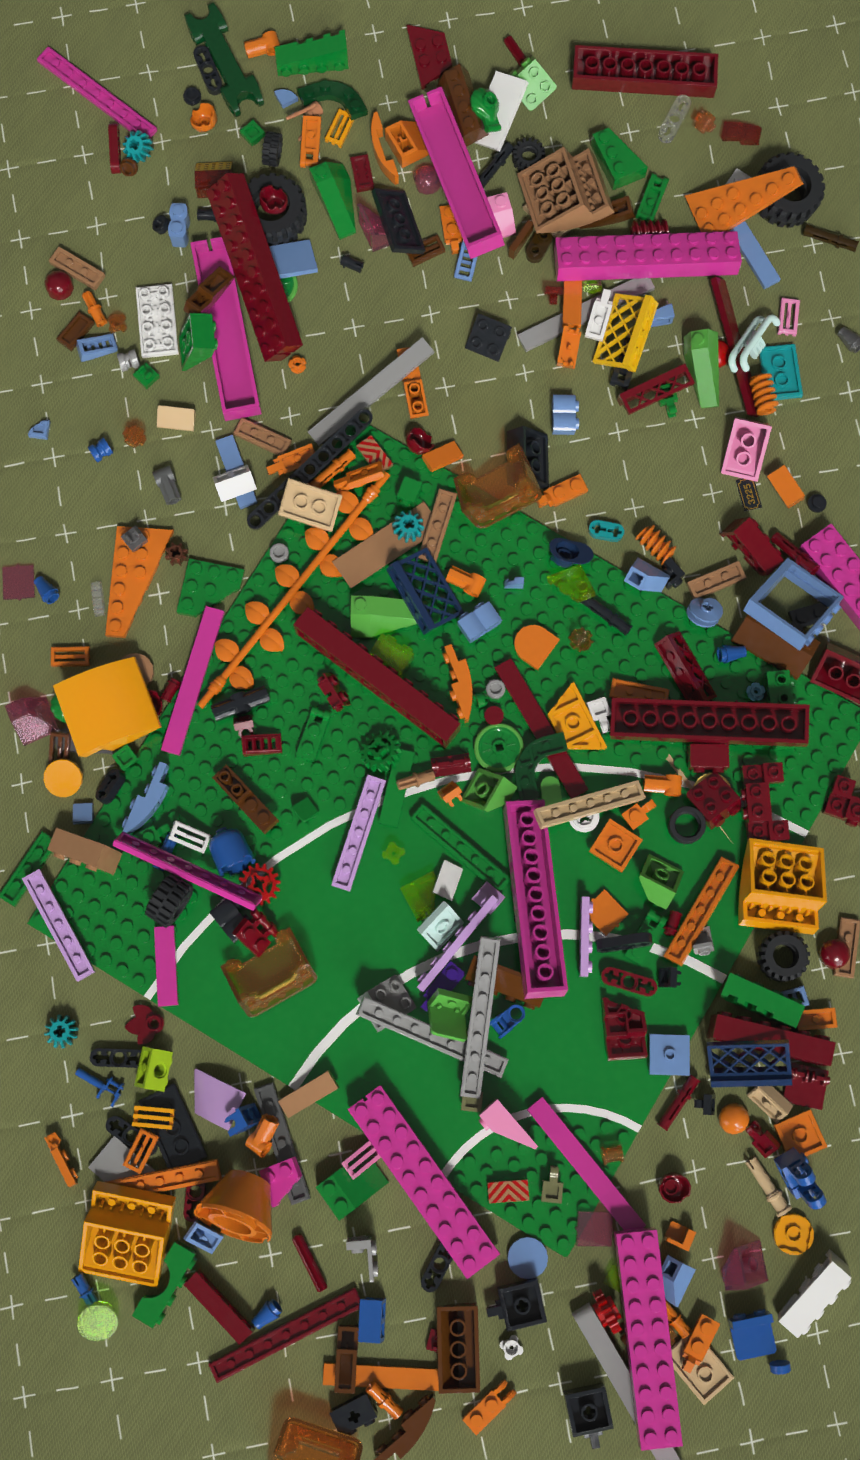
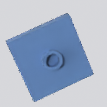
[649,1034,690,1076]

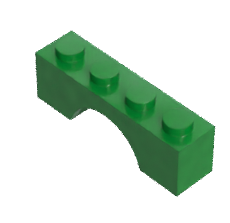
[132,1240,198,1329]

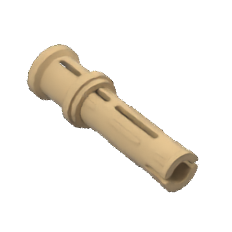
[745,1156,793,1217]

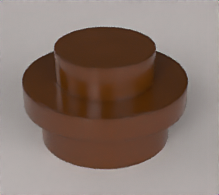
[120,158,138,176]

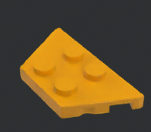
[547,682,607,750]

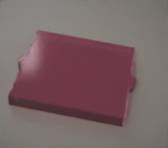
[2,564,35,601]
[575,1211,614,1247]

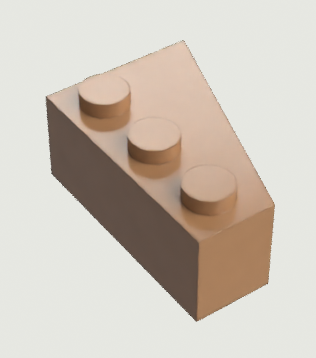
[47,828,122,875]

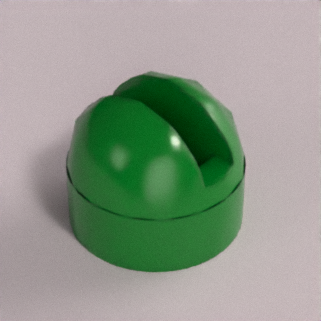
[473,692,488,709]

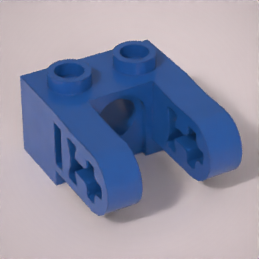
[773,1147,827,1209]

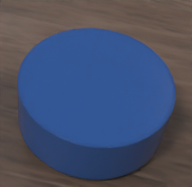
[769,1360,791,1374]

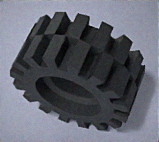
[262,131,283,167]
[512,138,545,172]

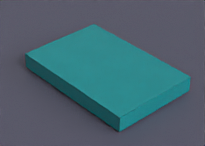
[759,344,803,401]

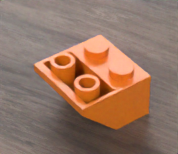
[385,120,429,168]

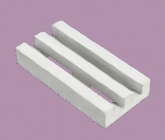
[167,821,211,853]

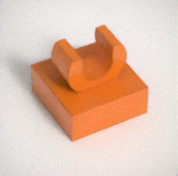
[437,781,462,807]

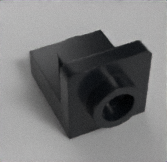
[662,557,685,590]

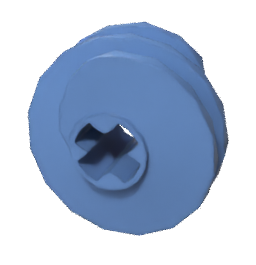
[686,598,723,627]

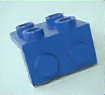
[728,1309,777,1360]

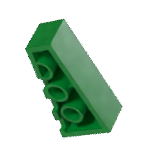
[275,29,349,77]
[721,973,805,1030]

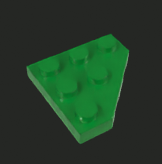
[176,558,245,618]

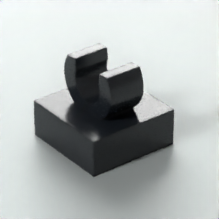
[658,967,681,988]
[694,1094,716,1115]

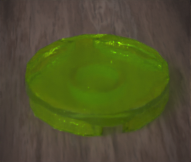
[77,1301,118,1341]

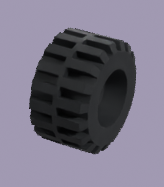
[145,873,193,928]
[756,931,810,982]

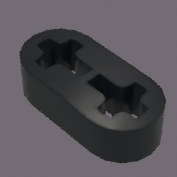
[95,769,126,805]

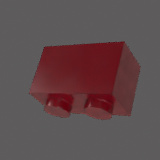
[687,744,729,773]

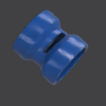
[88,438,113,463]

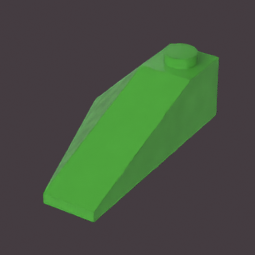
[683,329,719,409]
[351,596,428,639]

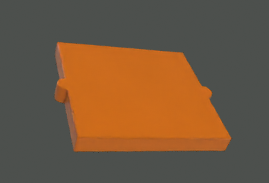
[589,889,628,937]

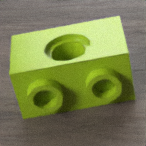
[134,1046,173,1092]

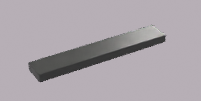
[254,1082,311,1205]

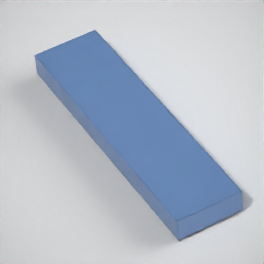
[730,221,781,289]
[215,435,257,509]

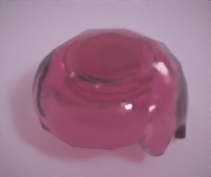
[413,165,441,195]

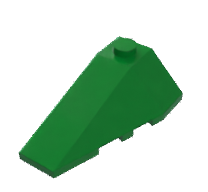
[309,162,356,240]

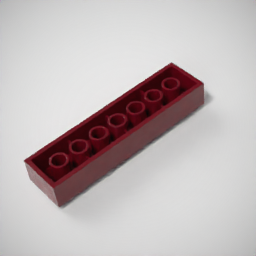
[572,45,718,98]

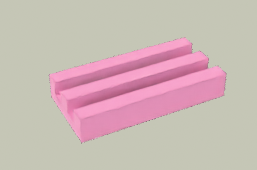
[777,298,800,337]
[341,1141,381,1180]

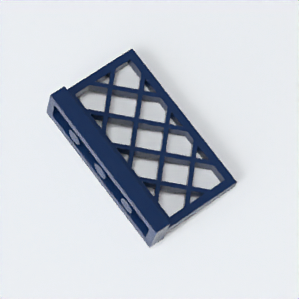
[386,547,464,635]
[707,1039,792,1087]

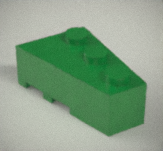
[590,128,648,191]

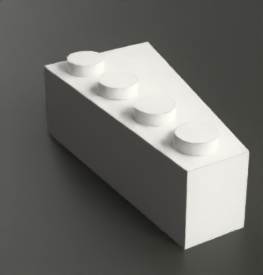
[778,1249,852,1338]

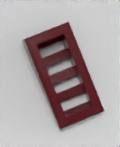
[241,734,283,757]

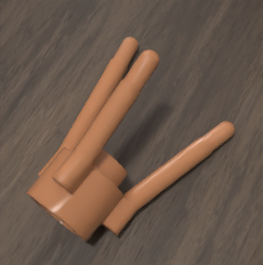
[286,101,323,141]

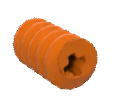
[749,373,779,416]
[635,525,677,565]

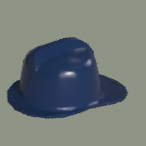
[549,538,594,568]

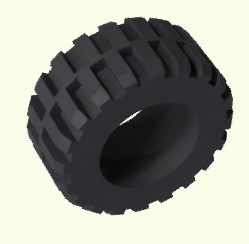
[756,152,825,228]
[247,173,307,246]

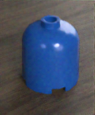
[209,827,256,877]

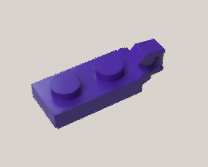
[421,961,466,1012]

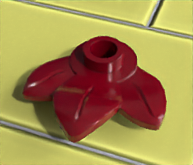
[125,1005,165,1045]

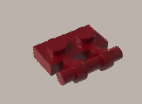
[232,908,280,958]

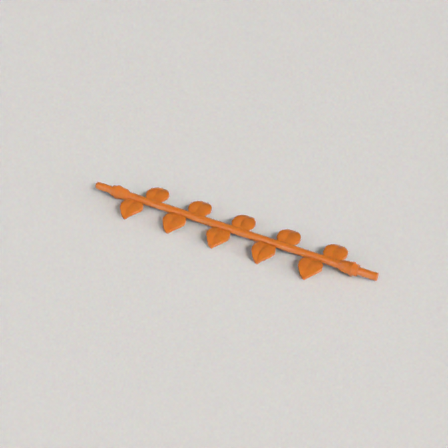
[197,471,390,709]

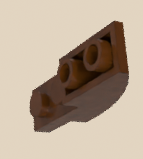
[212,764,279,834]
[374,1394,436,1460]

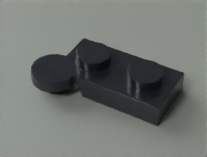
[788,602,828,631]

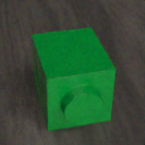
[396,476,422,508]

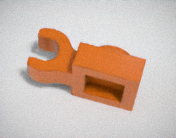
[621,800,657,830]

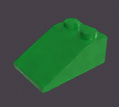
[178,313,218,371]
[316,1149,389,1221]

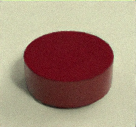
[484,706,504,725]

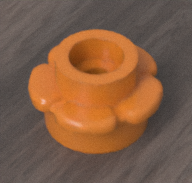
[288,356,306,374]

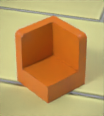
[663,1221,696,1252]

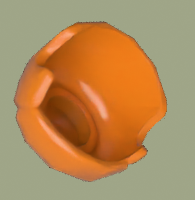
[190,103,217,133]
[718,1103,750,1134]

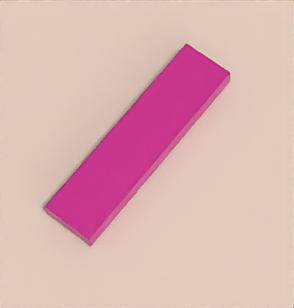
[154,926,179,1007]

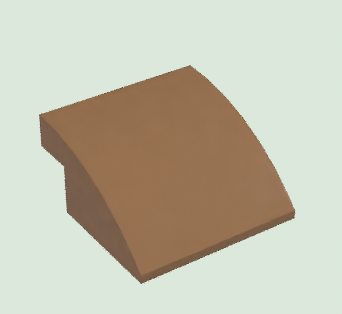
[517,147,614,233]

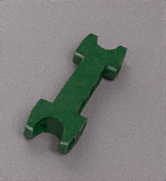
[184,2,264,117]

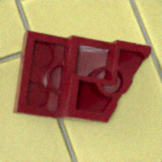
[602,997,648,1061]

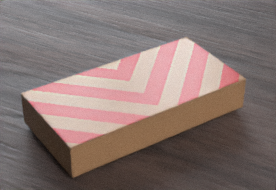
[356,435,393,471]
[487,1179,529,1203]

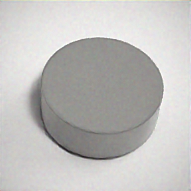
[270,543,289,563]
[486,679,505,699]

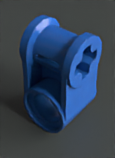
[490,1005,525,1039]

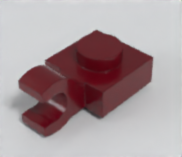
[746,1120,781,1158]

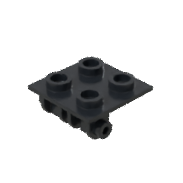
[465,313,512,362]

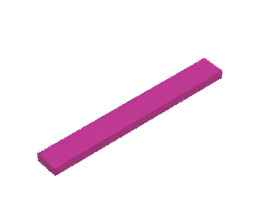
[37,46,157,139]
[161,606,225,756]
[112,832,263,911]
[527,1097,646,1230]

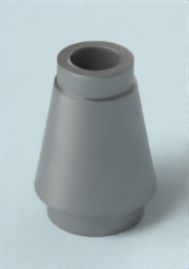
[837,327,860,353]

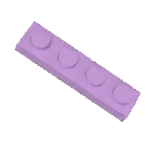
[579,897,593,977]

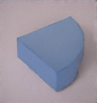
[274,89,298,109]
[28,420,51,440]
[504,577,524,589]

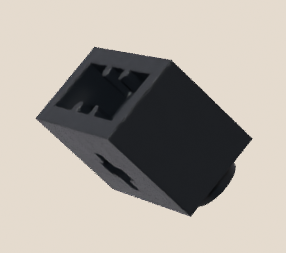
[329,1391,378,1437]

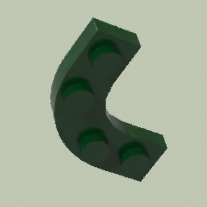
[297,80,368,121]
[515,732,568,801]

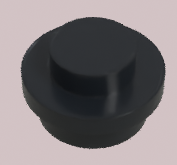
[183,87,201,106]
[808,494,827,513]

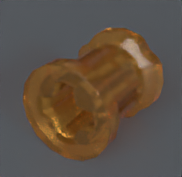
[600,1144,624,1166]

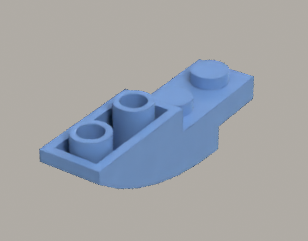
[122,762,170,834]

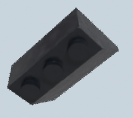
[506,426,549,489]

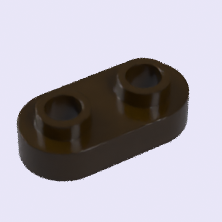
[526,232,553,263]

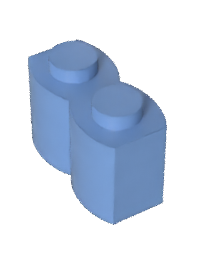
[168,203,190,247]
[552,395,579,435]
[457,602,502,643]

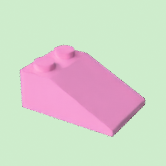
[721,417,772,482]
[478,1099,538,1149]

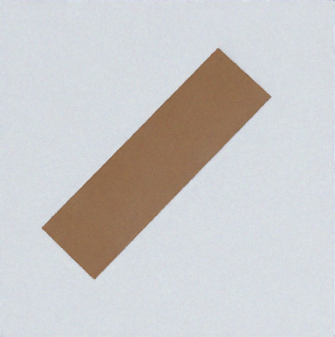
[332,502,432,588]

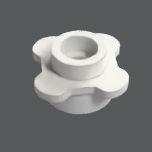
[500,1335,523,1360]

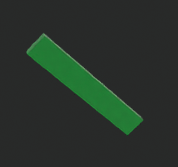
[410,803,511,892]

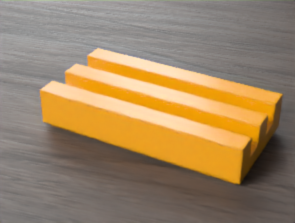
[325,109,354,148]
[132,1105,175,1130]

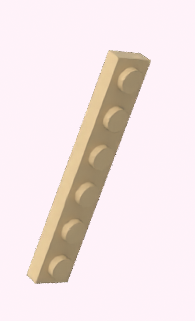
[533,780,646,829]

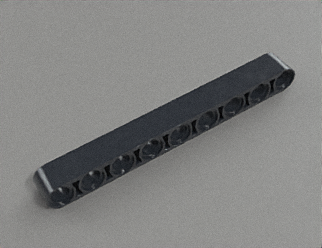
[247,409,373,531]

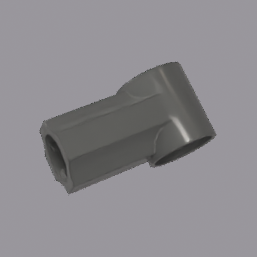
[152,465,182,505]

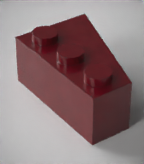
[719,517,784,576]

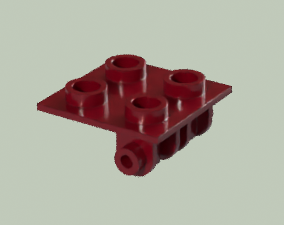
[784,1062,830,1110]

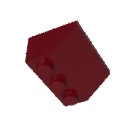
[810,642,860,704]

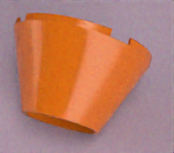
[194,1170,272,1243]

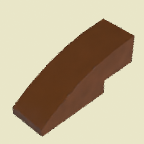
[579,195,636,229]
[183,266,234,314]
[334,1325,359,1394]

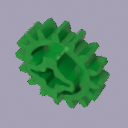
[359,731,402,772]

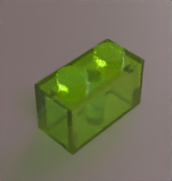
[369,634,414,676]

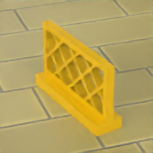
[592,293,659,372]

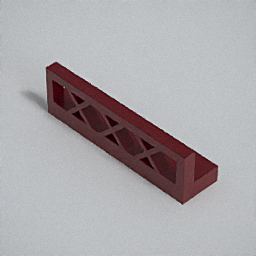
[617,364,695,415]
[654,631,717,701]
[184,1269,255,1345]

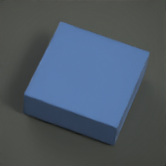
[73,803,94,824]

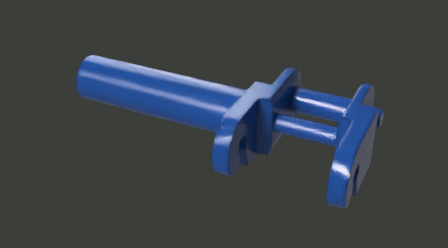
[75,1068,124,1107]

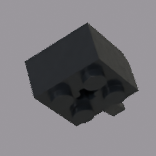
[486,1278,547,1331]
[563,1382,614,1449]

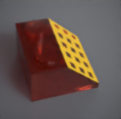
[195,162,233,198]

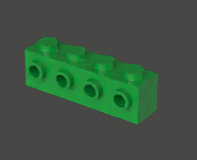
[763,670,796,750]

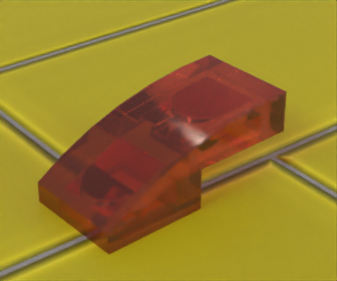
[721,121,762,145]

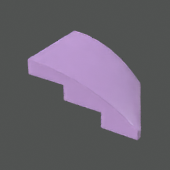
[194,1068,246,1131]

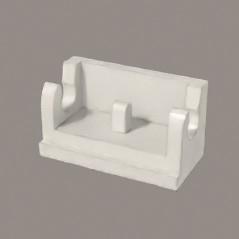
[213,465,257,502]

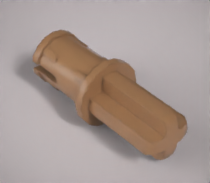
[396,769,435,790]

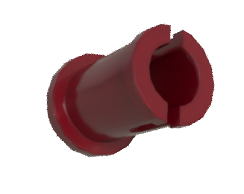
[160,677,181,703]
[663,910,682,937]

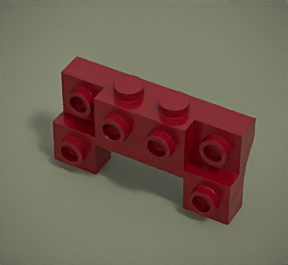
[740,762,790,842]
[822,775,860,827]

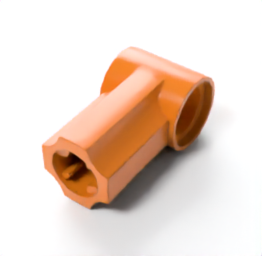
[244,31,280,59]
[446,565,486,598]
[643,774,682,797]
[245,1114,279,1158]

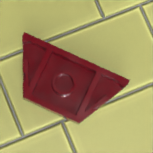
[406,25,452,90]

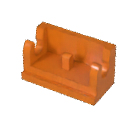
[557,326,581,369]
[767,465,805,508]

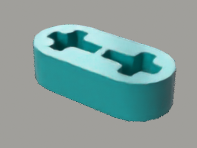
[588,520,624,542]

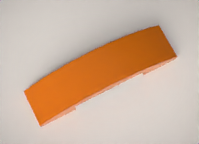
[371,112,399,185]

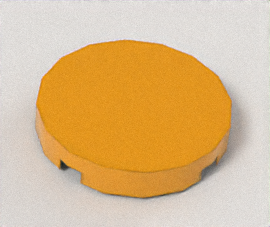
[44,758,83,797]
[773,1213,814,1255]

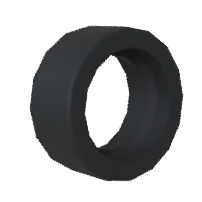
[667,806,706,844]

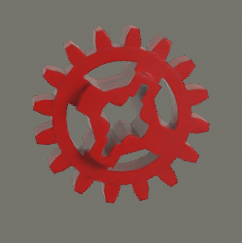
[239,863,281,906]
[592,1288,622,1334]

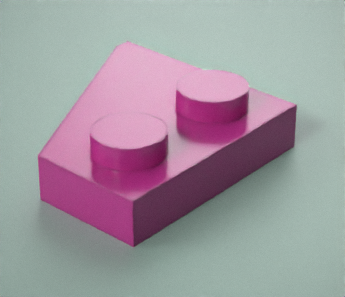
[259,1157,302,1208]

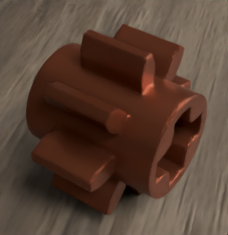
[165,543,188,566]

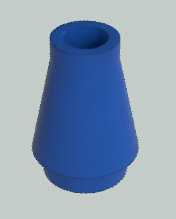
[34,576,60,604]
[717,645,747,664]
[252,1299,282,1329]

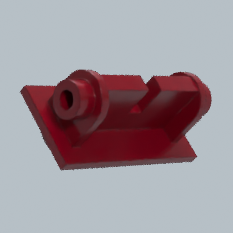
[317,673,351,712]
[431,753,472,777]

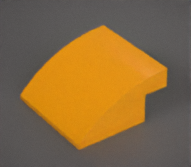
[53,657,162,757]
[738,838,827,935]
[78,1181,176,1288]

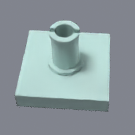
[417,901,464,952]

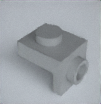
[693,926,715,956]

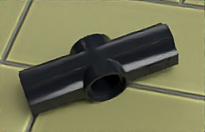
[211,685,270,722]

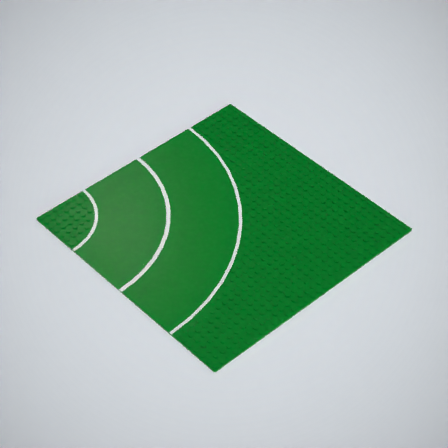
[27,419,860,1257]

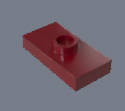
[350,154,374,193]

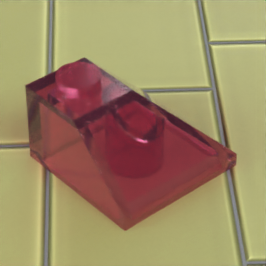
[357,203,390,252]
[5,697,59,746]
[722,1240,768,1291]

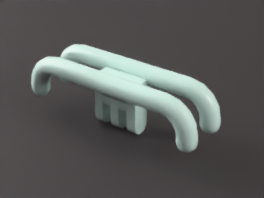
[728,314,781,373]

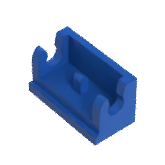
[224,1103,262,1137]
[358,1297,386,1344]

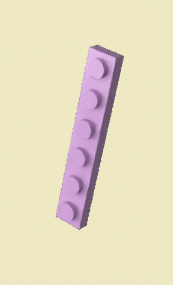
[331,775,386,892]
[22,869,96,982]
[417,895,499,992]

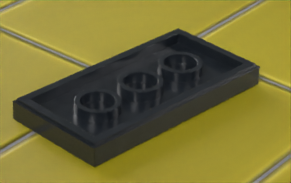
[371,188,426,254]
[138,1083,208,1168]

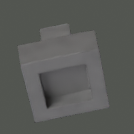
[121,525,148,553]

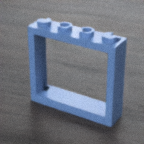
[743,558,844,651]

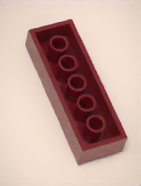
[706,1011,836,1066]

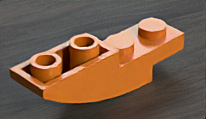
[397,347,429,419]
[442,644,472,723]

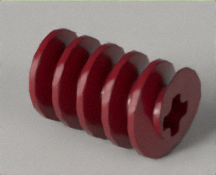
[630,218,669,235]

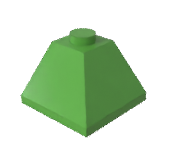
[461,768,517,812]
[639,854,684,909]

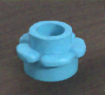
[746,682,765,701]

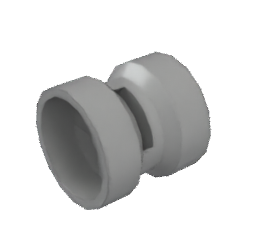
[117,349,140,372]

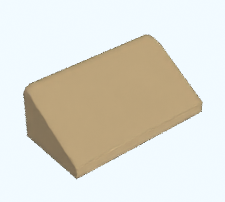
[157,405,196,432]
[747,1086,793,1123]

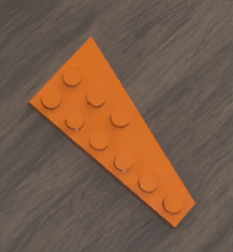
[685,166,804,232]
[105,526,174,638]

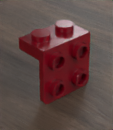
[687,772,741,830]

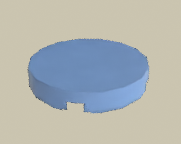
[507,1237,548,1279]

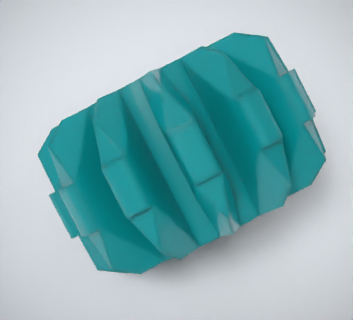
[122,130,154,163]
[392,510,424,543]
[44,1014,79,1049]

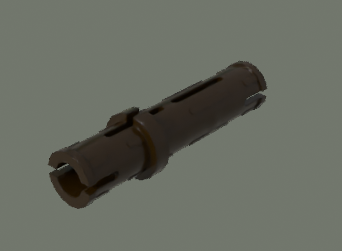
[803,224,859,253]

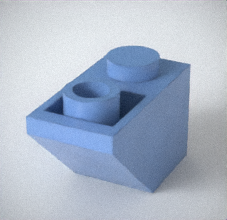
[624,558,670,592]
[662,1255,696,1307]

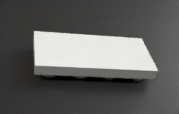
[475,71,529,152]
[136,284,179,358]

